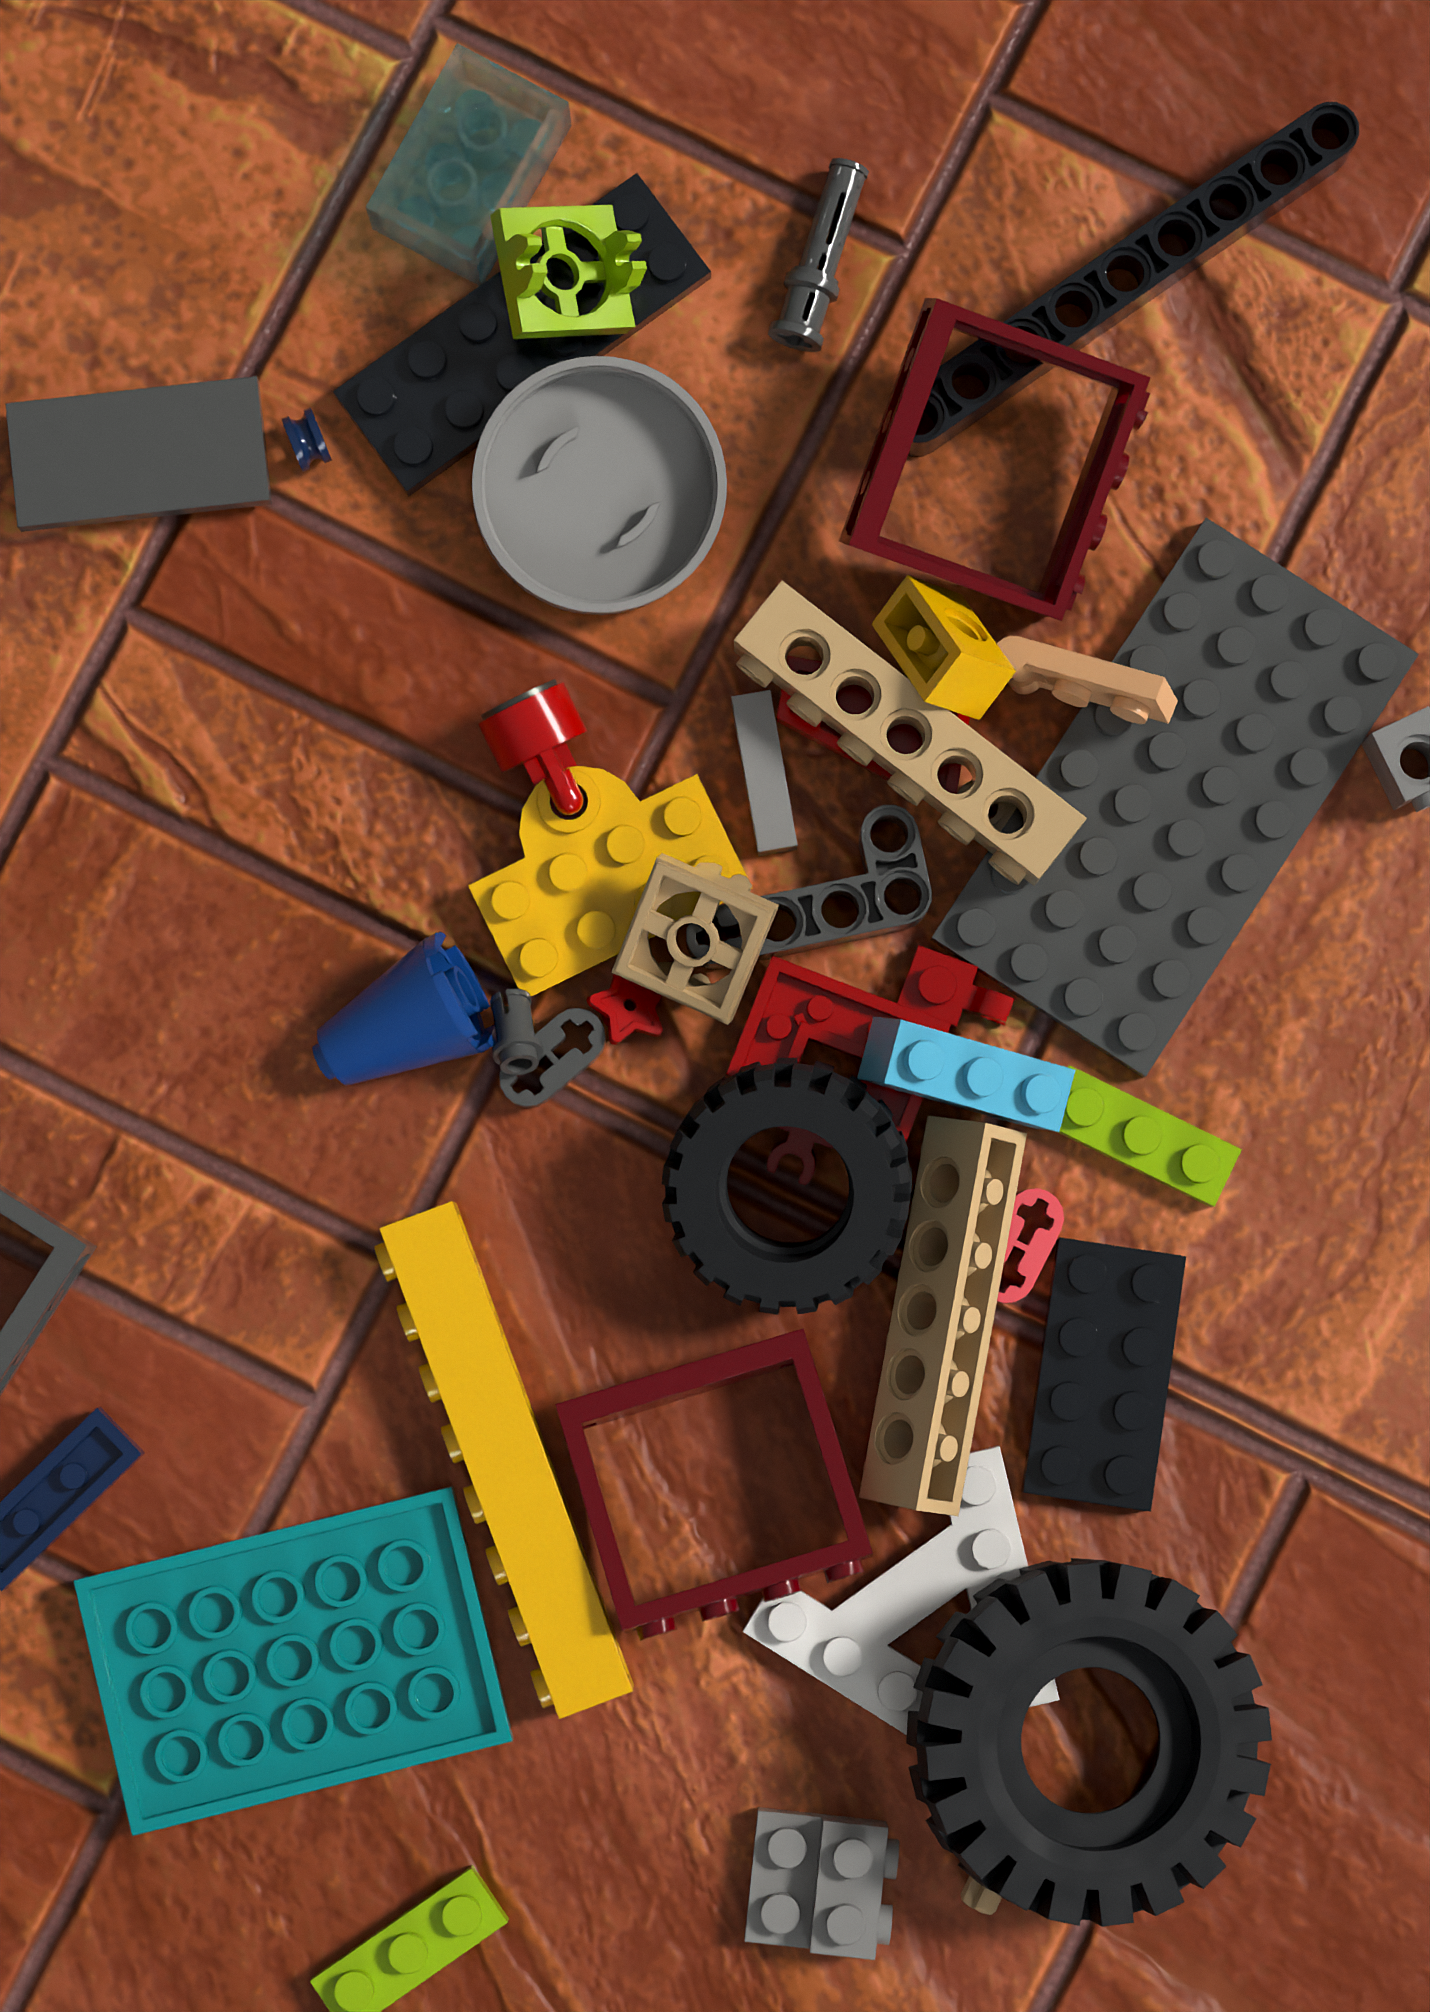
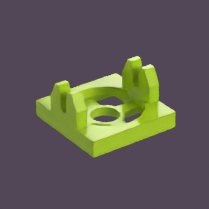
[490,205,647,339]

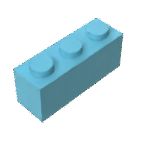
[857,1017,1075,1132]

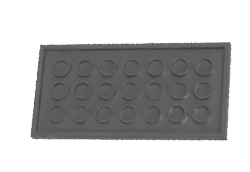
[930,518,1419,1078]

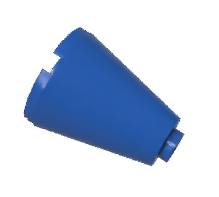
[312,932,497,1086]

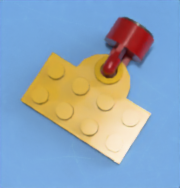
[468,679,752,997]

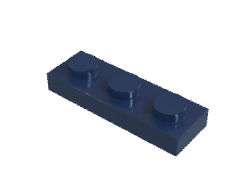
[0,1407,145,1591]

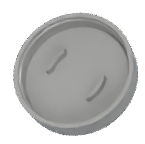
[472,356,727,615]

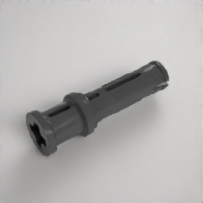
[768,158,869,352]

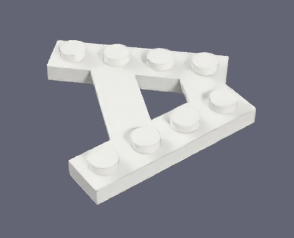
[743,1446,1060,1735]

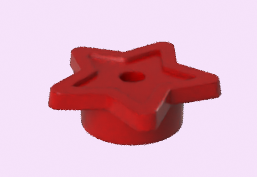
[586,974,663,1045]

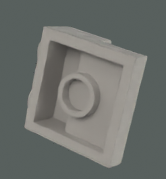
[744,1807,899,1960]

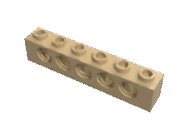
[734,581,1087,886]
[859,1116,1027,1516]

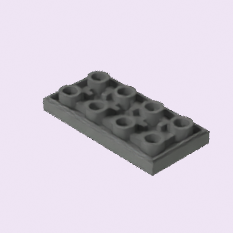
[5,376,272,532]

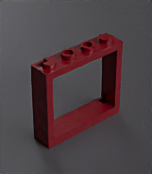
[838,298,1151,621]
[555,1328,873,1641]

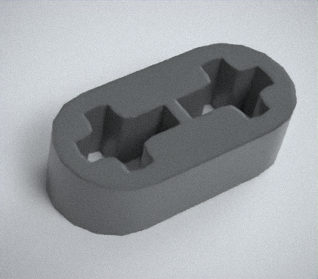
[499,1008,606,1108]

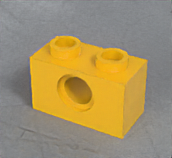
[872,575,1016,720]

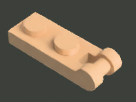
[997,636,1178,724]

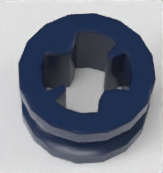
[281,407,332,472]

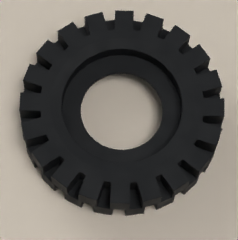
[906,1558,1272,1927]

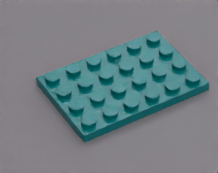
[74,1486,514,1836]

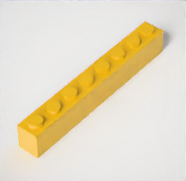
[374,1201,634,1719]

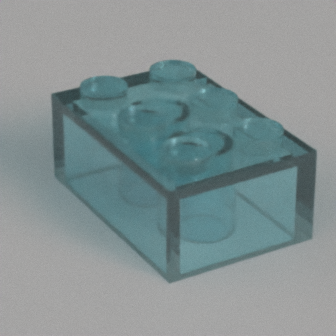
[366,43,571,286]

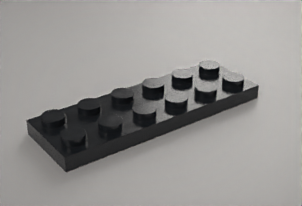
[333,173,711,497]

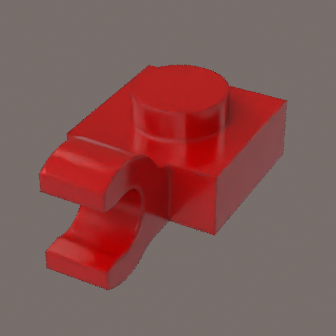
[897,945,1015,1028]

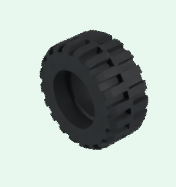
[661,1058,912,1315]

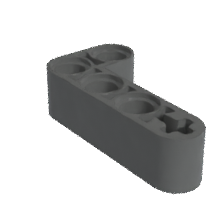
[686,805,932,970]

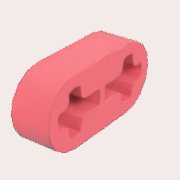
[997,1188,1064,1303]

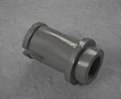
[490,989,544,1075]

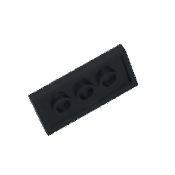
[1021,1237,1186,1512]

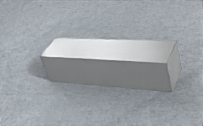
[731,690,798,857]

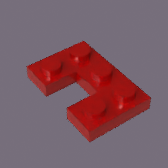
[726,955,951,1141]

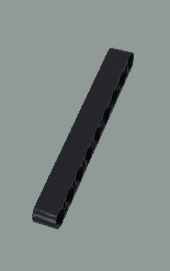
[908,102,1359,457]

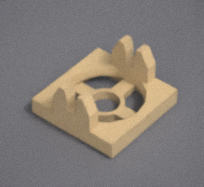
[612,853,779,1025]

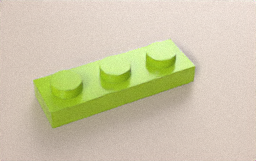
[1058,1065,1242,1207]
[310,1865,509,2012]

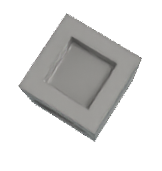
[1361,706,1430,813]

